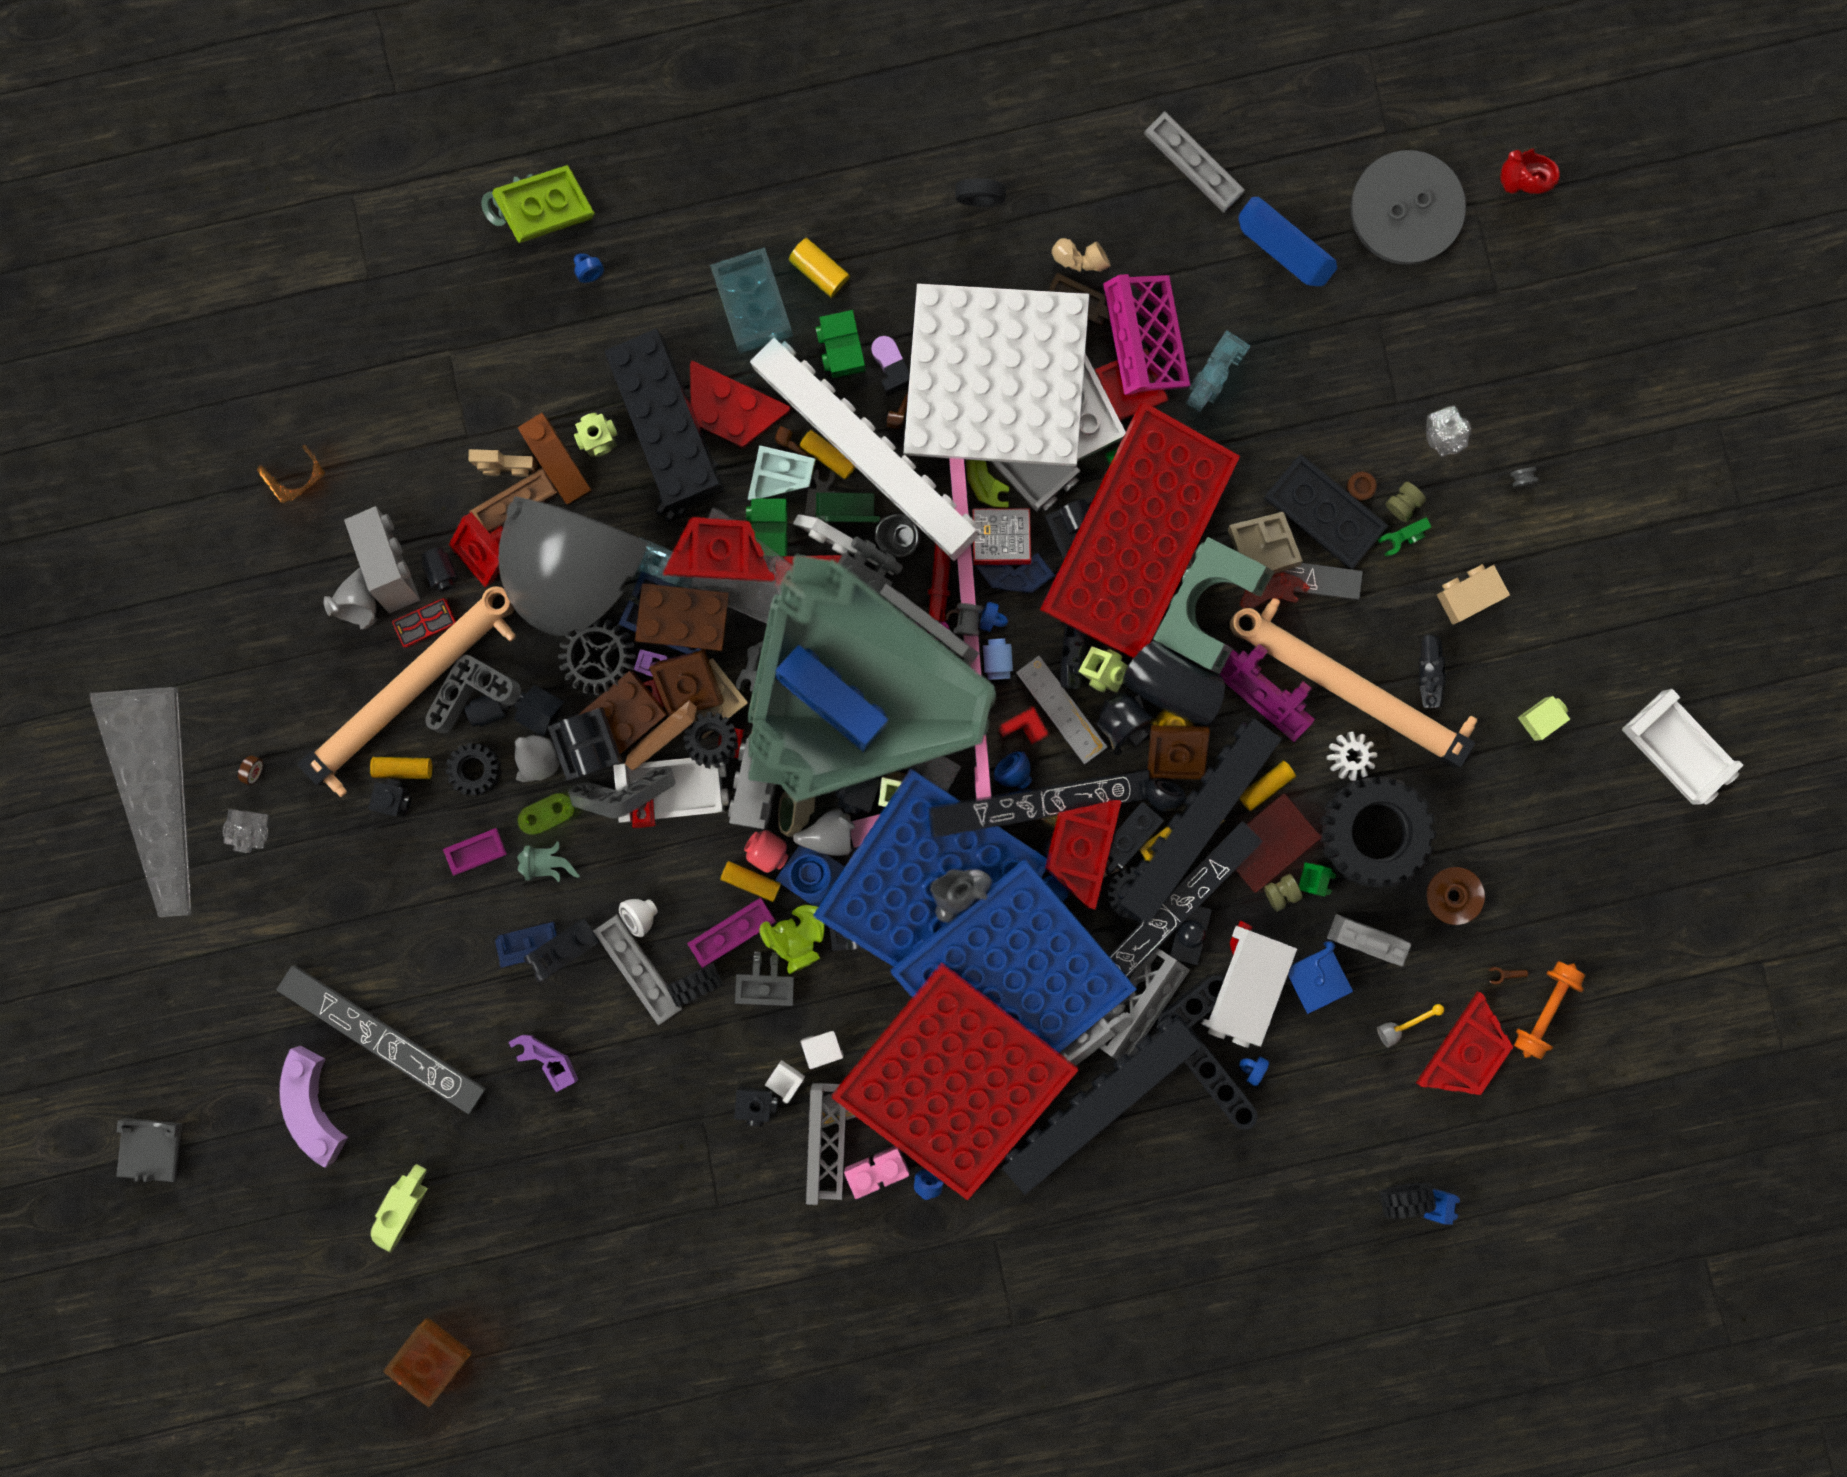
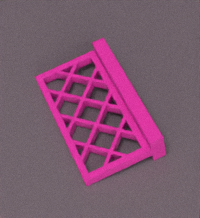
[1103,274,1190,395]

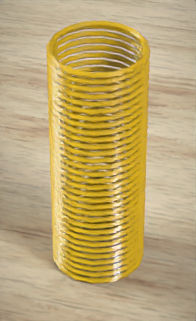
[800,430,855,479]
[370,757,432,779]
[1240,761,1296,811]
[720,861,781,902]

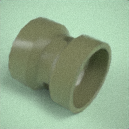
[1385,482,1426,522]
[1264,874,1303,912]

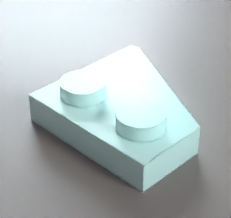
[748,446,816,500]

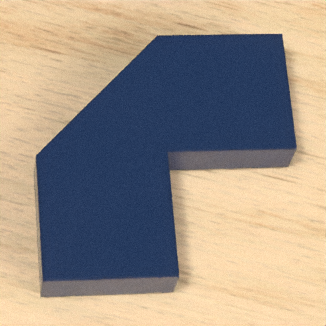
[975,553,1055,594]

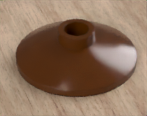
[1427,867,1485,925]

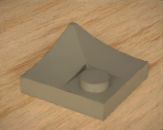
[1228,512,1303,574]

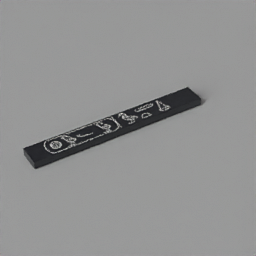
[928,769,1150,838]
[1109,821,1263,978]

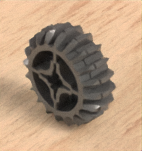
[558,618,637,695]

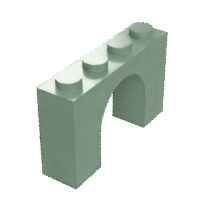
[1153,537,1274,674]

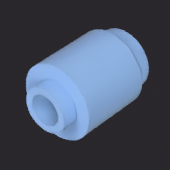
[983,639,1013,680]

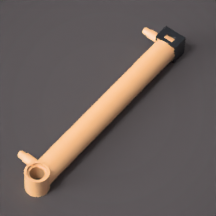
[297,586,516,797]
[1230,598,1477,768]

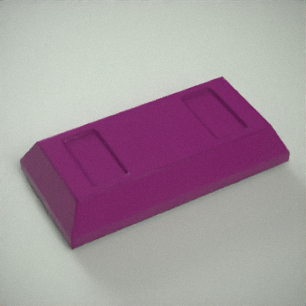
[443,828,507,876]

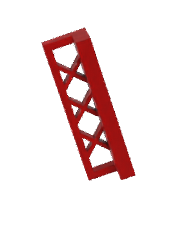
[998,708,1047,745]

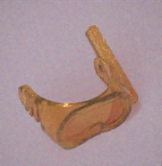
[257,444,326,503]

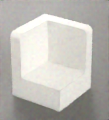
[801,1031,844,1069]
[765,1060,805,1103]

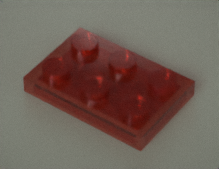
[1235,793,1321,893]

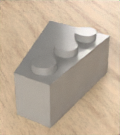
[344,506,421,614]
[728,738,776,829]

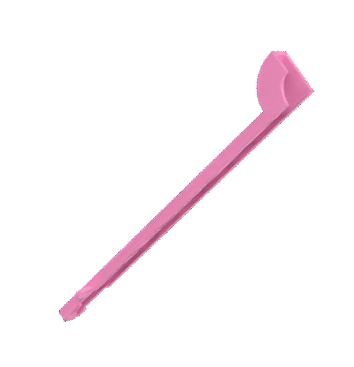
[949,458,991,799]

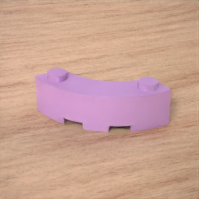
[280,1046,348,1168]

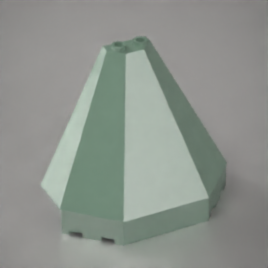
[748,555,996,802]

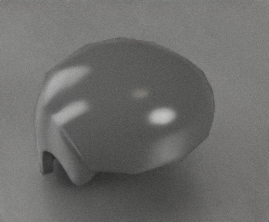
[875,514,921,557]

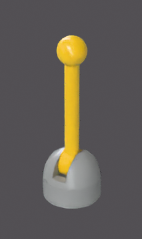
[1377,1004,1444,1048]

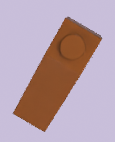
[517,413,592,505]

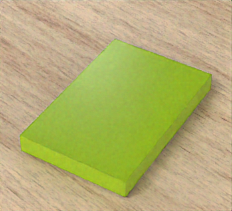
[492,165,594,243]

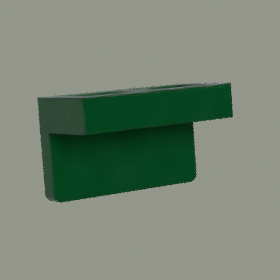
[816,492,880,522]

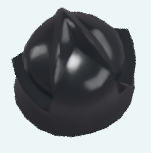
[1096,693,1158,756]

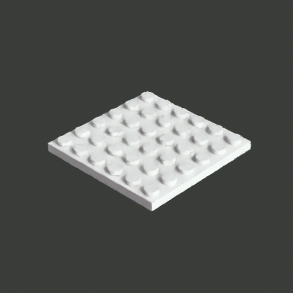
[904,284,1089,466]

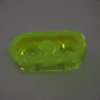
[518,794,574,834]

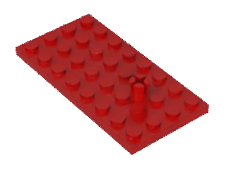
[1040,402,1240,659]

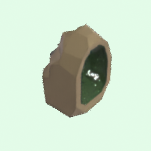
[778,791,816,837]

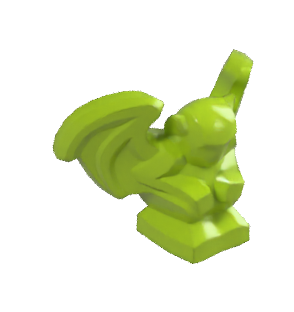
[759,905,825,975]

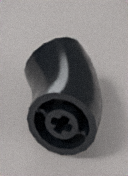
[1123,641,1225,726]

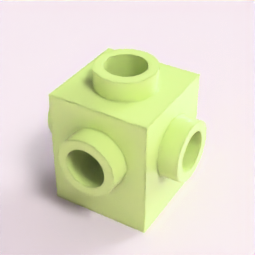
[574,413,618,457]
[1078,647,1128,693]

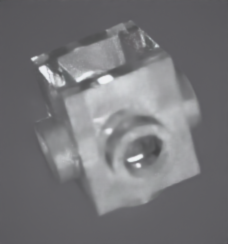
[1426,405,1471,457]
[222,809,268,853]

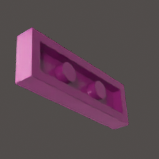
[687,897,776,968]

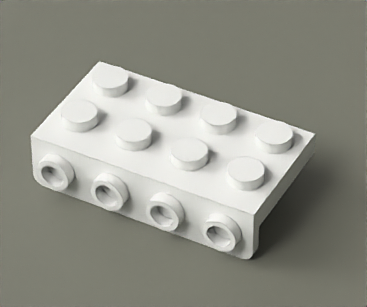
[1077,353,1126,461]

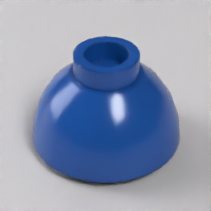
[994,751,1032,790]

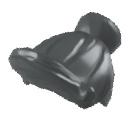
[931,869,992,923]

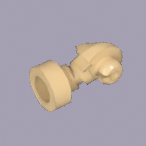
[1052,238,1111,272]

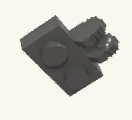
[735,952,794,1006]

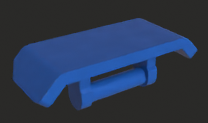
[1239,197,1338,286]

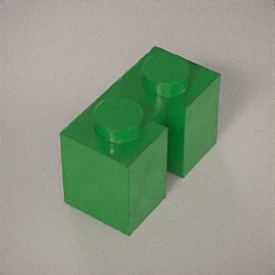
[816,310,866,378]
[746,499,788,559]

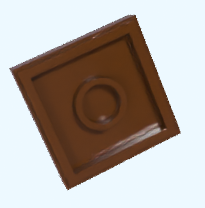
[649,649,724,717]
[1147,725,1210,779]

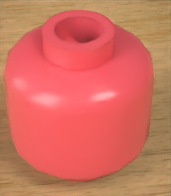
[744,830,789,873]

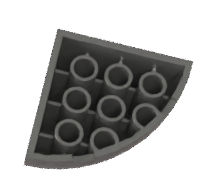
[498,496,649,636]

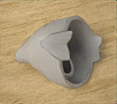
[323,567,378,629]
[515,734,560,782]
[794,809,855,856]

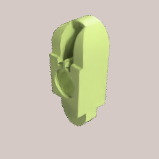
[371,1164,428,1253]

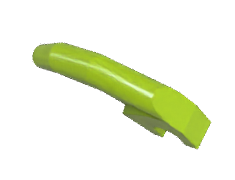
[966,459,1009,509]

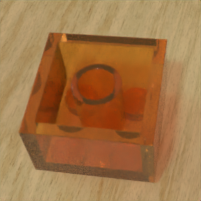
[383,1317,472,1408]

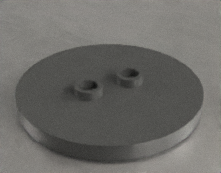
[1351,150,1466,265]

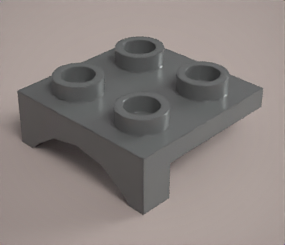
[116,1118,182,1182]

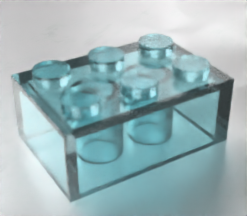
[710,247,793,354]

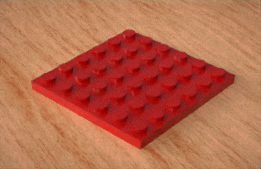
[832,963,1078,1200]

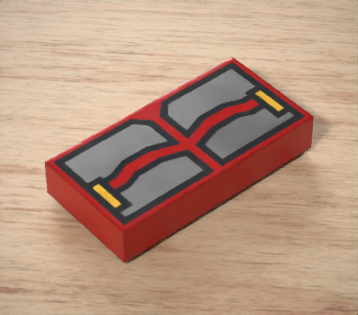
[392,598,456,648]

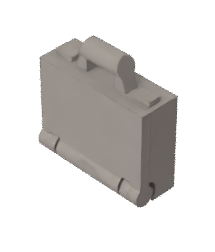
[1327,914,1411,967]

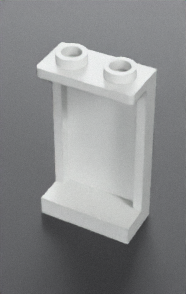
[1622,689,1743,805]
[613,758,729,822]
[1200,926,1297,1048]

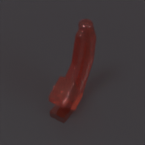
[1239,572,1310,609]

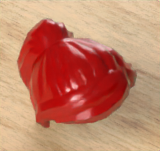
[1500,148,1560,194]

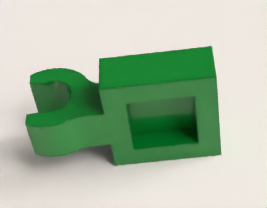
[1378,517,1431,557]

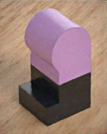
[872,336,910,395]

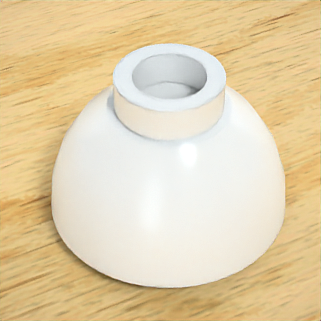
[619,899,658,937]

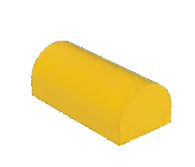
[789,238,850,298]

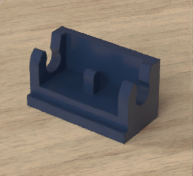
[495,922,557,968]

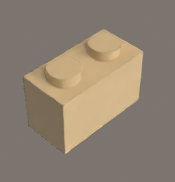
[1437,564,1510,624]

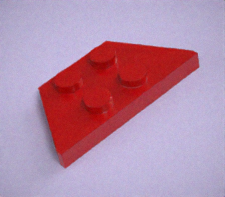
[690,361,791,449]
[663,517,775,582]
[1045,800,1122,909]
[1416,991,1513,1095]

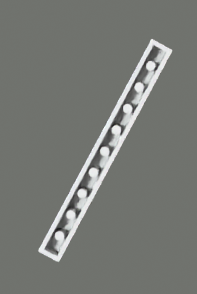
[750,338,978,561]

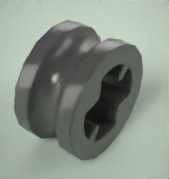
[1510,467,1539,487]

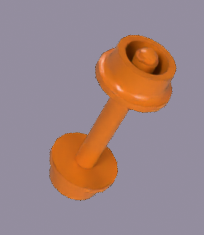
[1514,961,1586,1060]

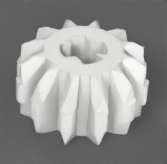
[1327,732,1377,781]

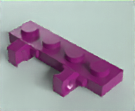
[1209,644,1315,742]

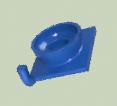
[775,845,845,907]
[1288,941,1353,1014]

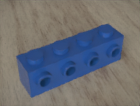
[775,645,888,752]

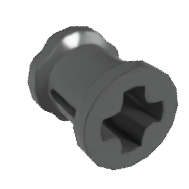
[954,603,983,637]

